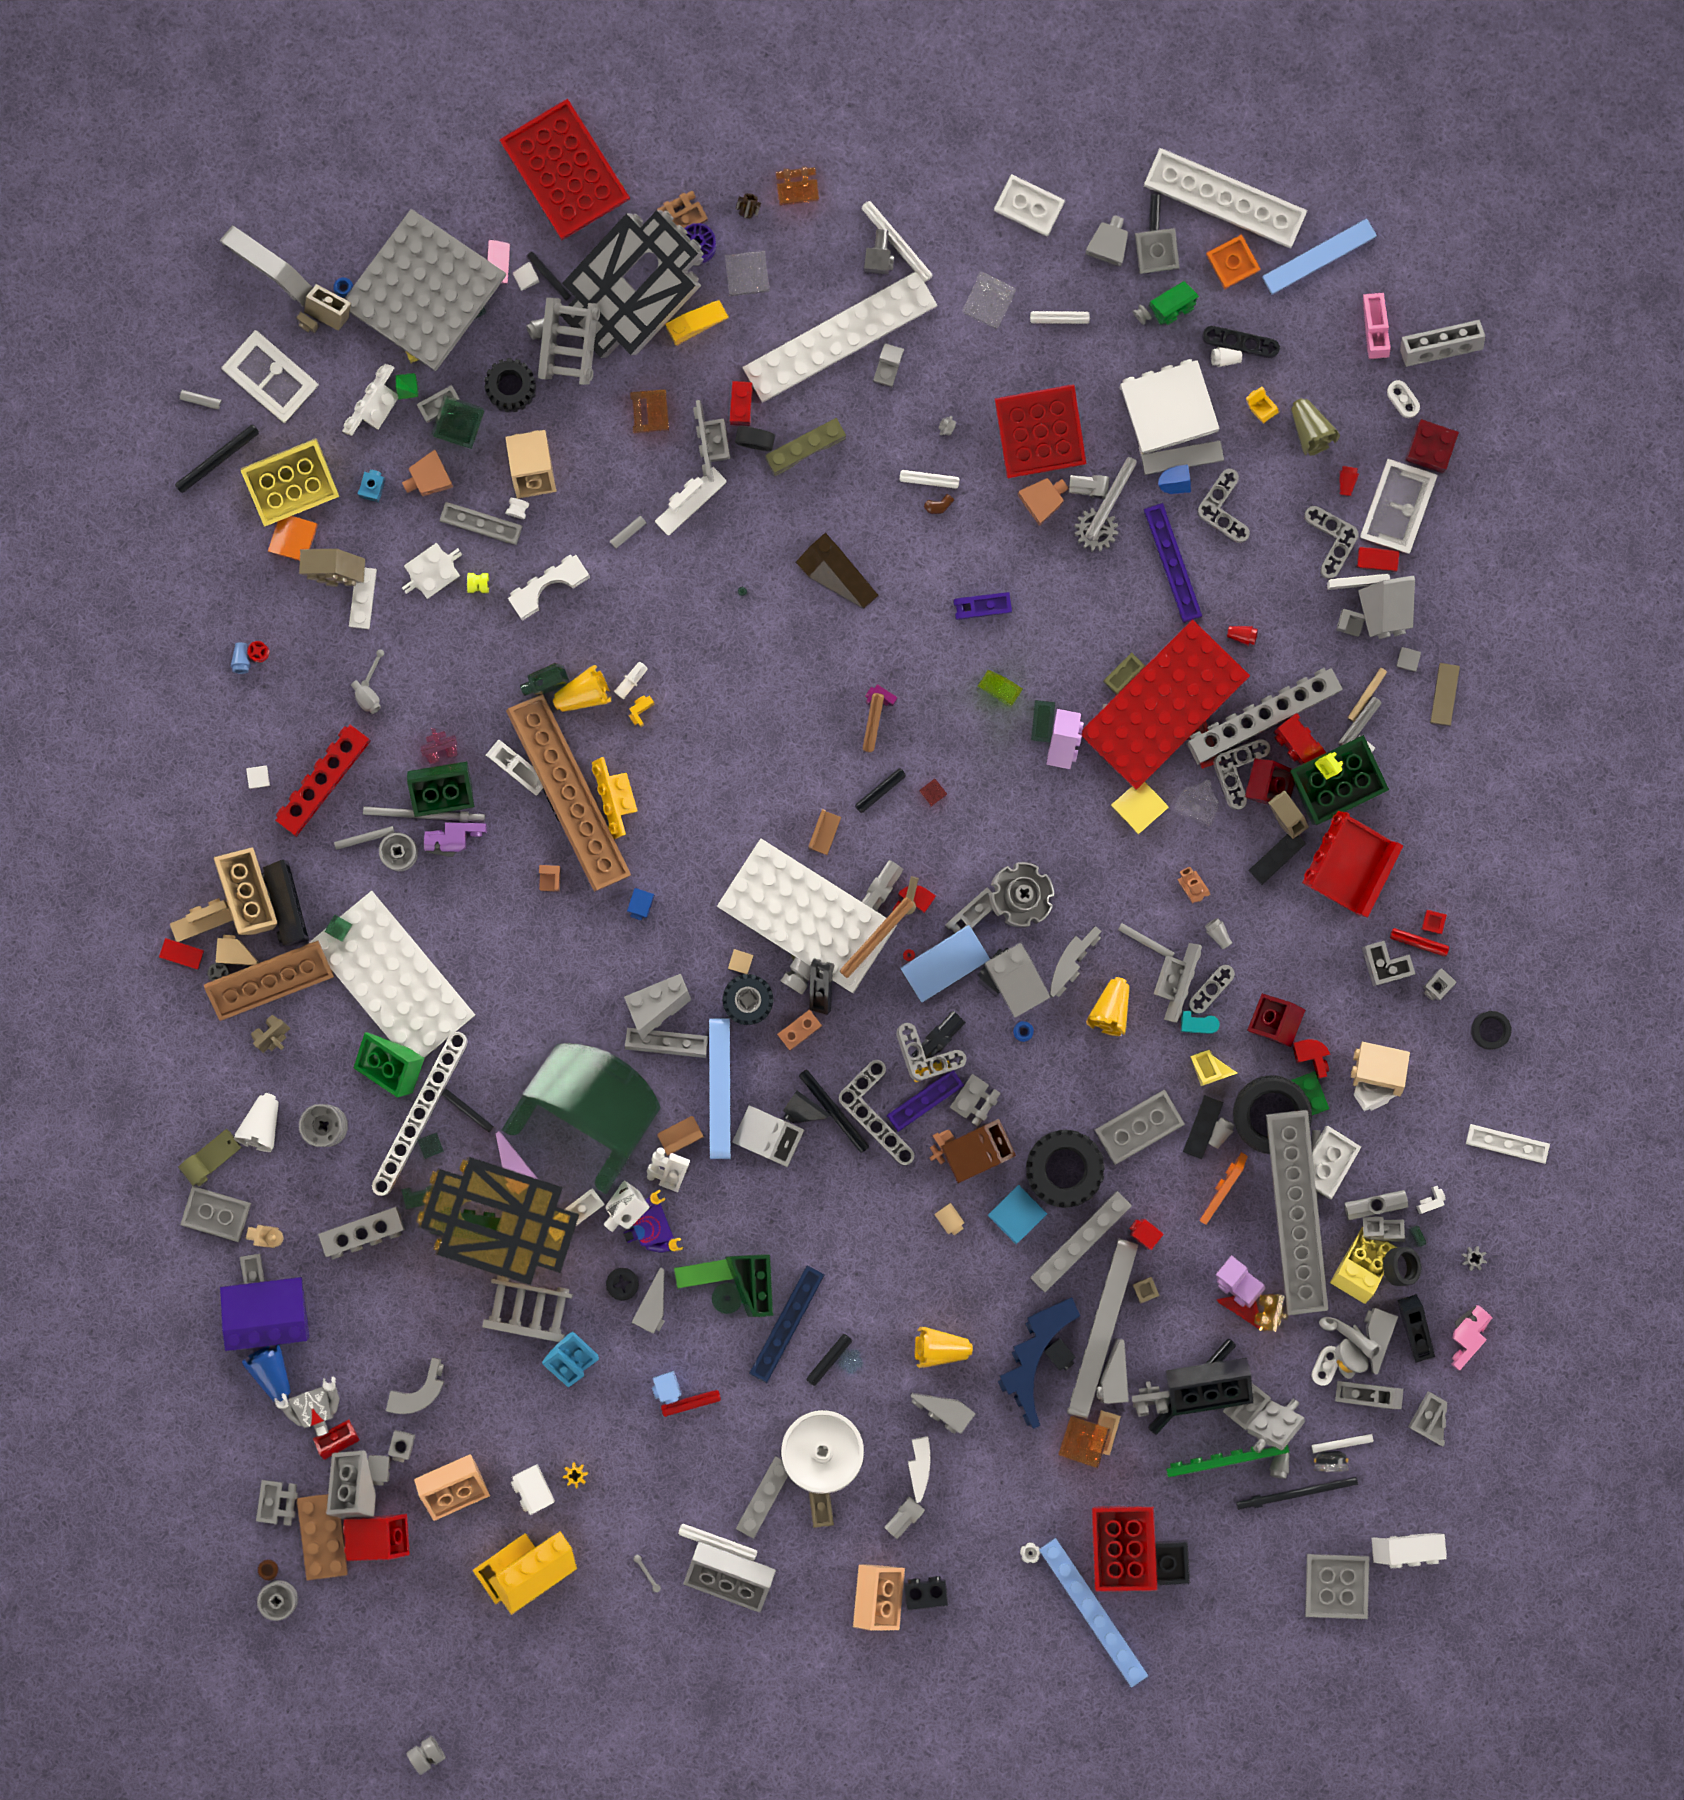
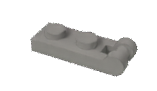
[945,887,993,933]

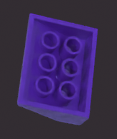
[220,1277,309,1351]

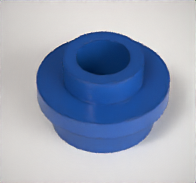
[333,278,353,298]
[1013,1021,1034,1042]

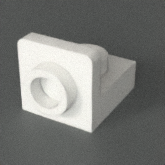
[1416,1186,1446,1214]

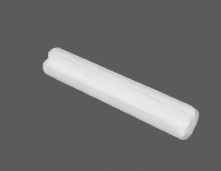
[1030,311,1090,324]
[900,470,959,489]

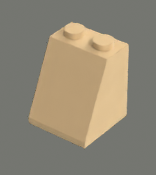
[506,430,557,499]

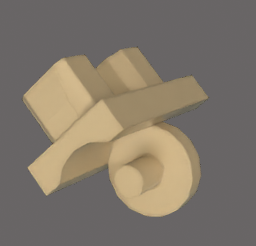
[246,1225,283,1248]

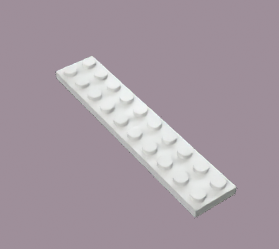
[743,272,937,403]

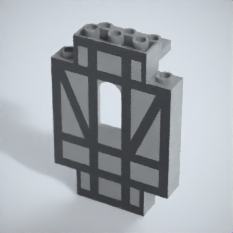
[560,210,704,358]

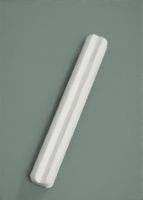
[679,1524,757,1561]

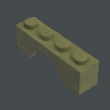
[765,418,846,476]

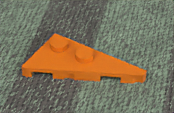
[1199,1152,1248,1225]

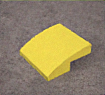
[1111,782,1169,834]

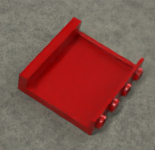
[1302,811,1403,918]

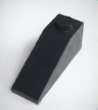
[1397,1294,1435,1363]

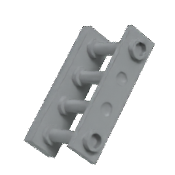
[538,297,600,385]
[482,1275,573,1342]

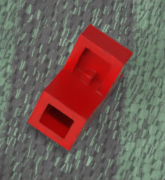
[892,885,936,913]
[1292,1039,1330,1079]

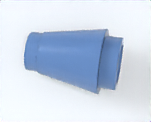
[230,642,251,674]

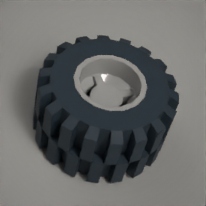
[723,974,773,1025]

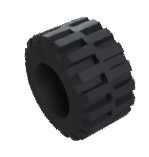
[484,358,536,412]

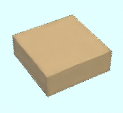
[728,949,753,974]

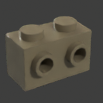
[304,284,351,331]

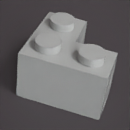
[1362,941,1415,986]

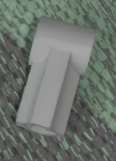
[1069,475,1109,499]
[884,1496,925,1539]

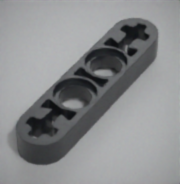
[1203,326,1280,358]

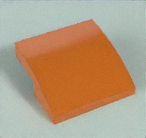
[268,516,318,561]

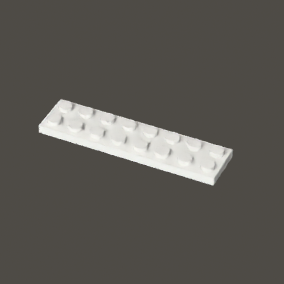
[1144,148,1307,248]

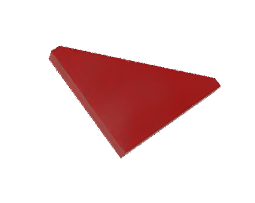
[1217,1296,1262,1329]

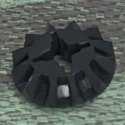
[606,1268,639,1301]

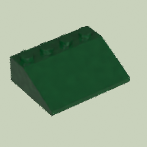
[1290,735,1389,825]

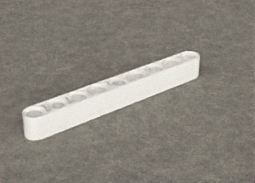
[372,1032,468,1196]

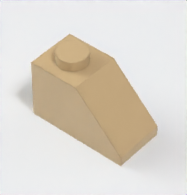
[216,935,259,966]

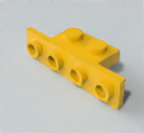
[592,757,637,839]

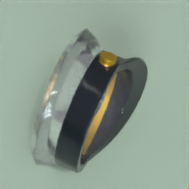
[1313,1451,1349,1473]

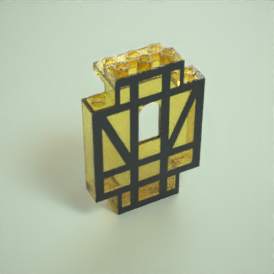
[416,1157,580,1285]

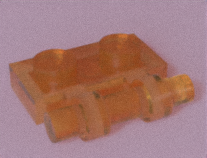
[776,166,819,205]

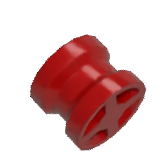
[247,641,269,663]

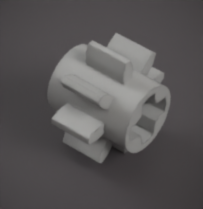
[1461,1246,1487,1271]

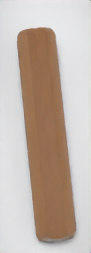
[863,693,884,752]

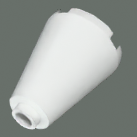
[234,1093,279,1152]

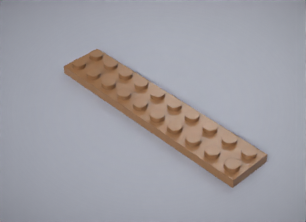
[506,694,631,892]

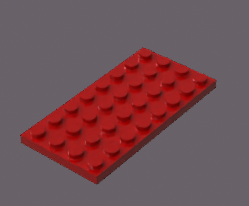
[1081,619,1250,790]

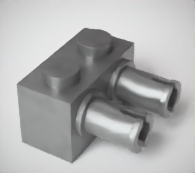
[864,229,894,274]

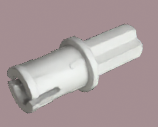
[614,662,648,700]

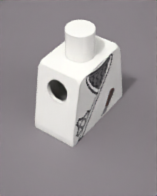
[604,1181,650,1232]

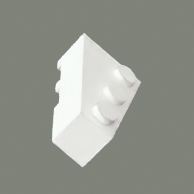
[1372,1533,1446,1568]

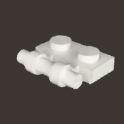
[647,1148,690,1192]

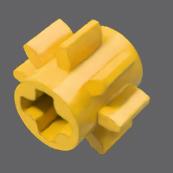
[562,1462,588,1488]

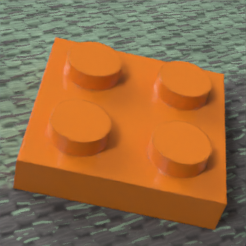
[1206,235,1261,289]

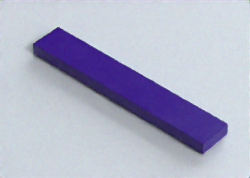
[1144,503,1202,623]

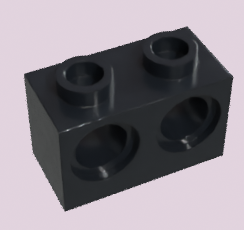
[904,1576,948,1610]

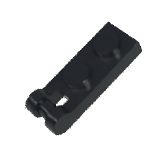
[809,958,834,1015]

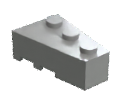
[624,973,692,1040]

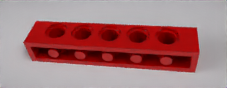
[275,724,371,837]

